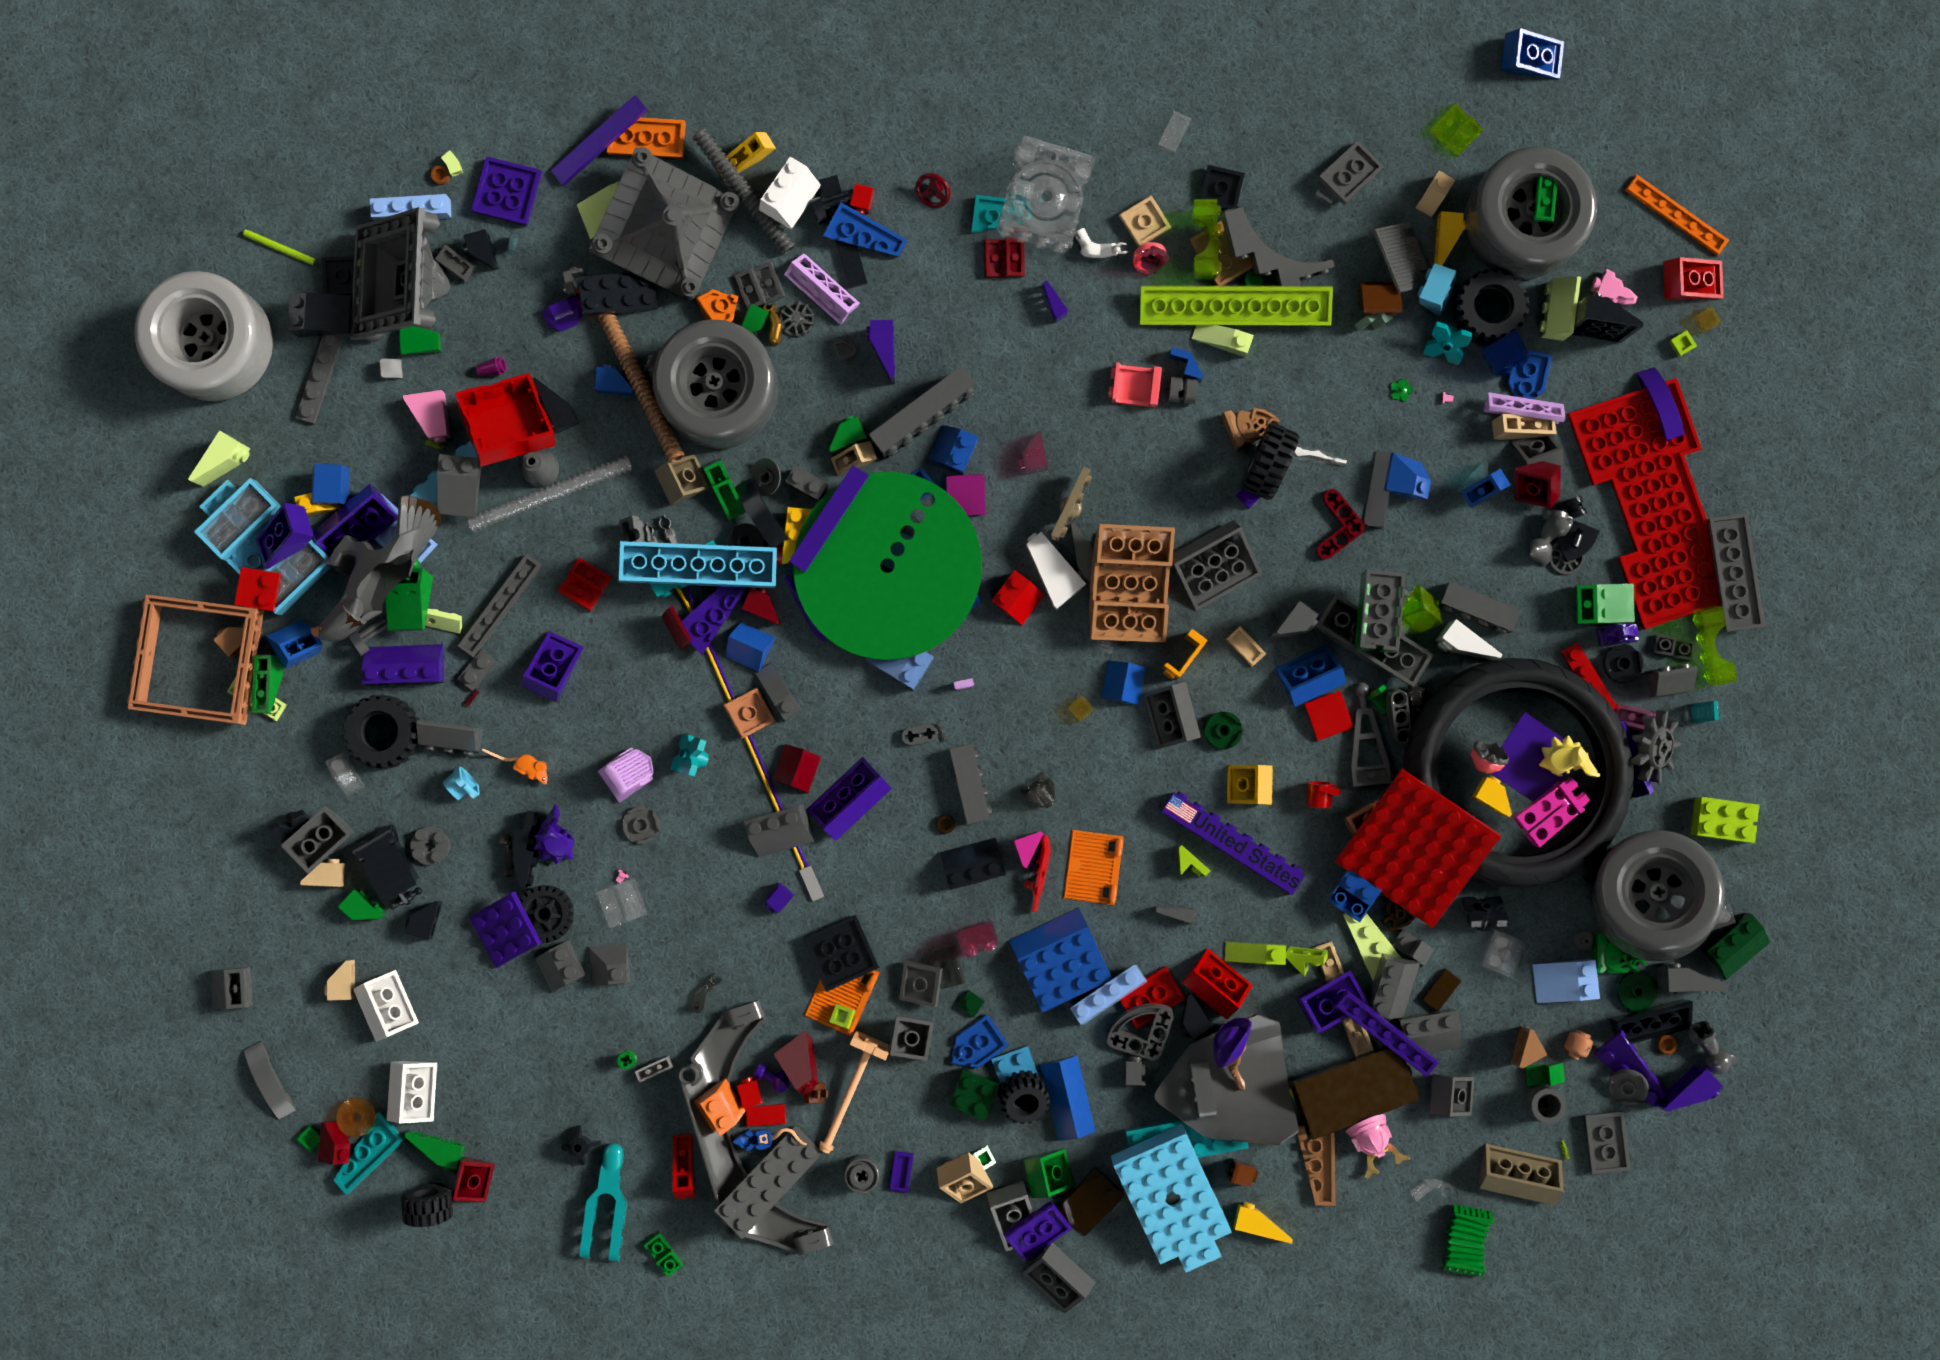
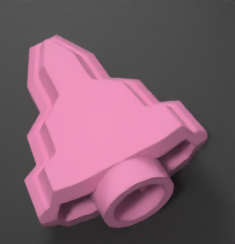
[1590,269,1638,305]

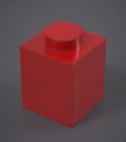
[850,184,874,215]
[737,1077,763,1108]

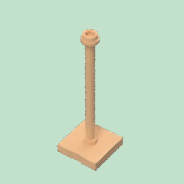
[819,1030,891,1153]

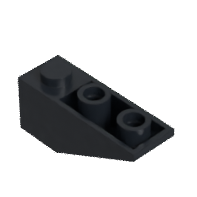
[532,377,580,433]

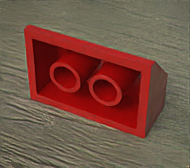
[1182,948,1253,1020]

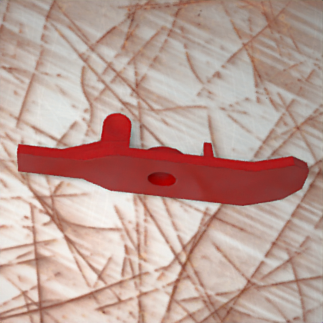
[1024,835,1051,912]

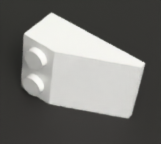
[1435,619,1503,660]

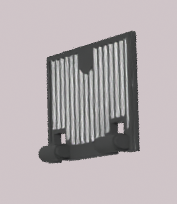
[1373,222,1429,293]

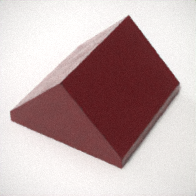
[772,744,821,793]
[452,1157,495,1202]

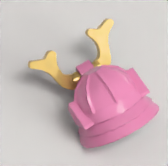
[1346,1114,1410,1179]

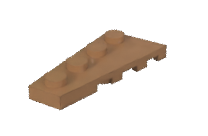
[1297,1125,1335,1206]

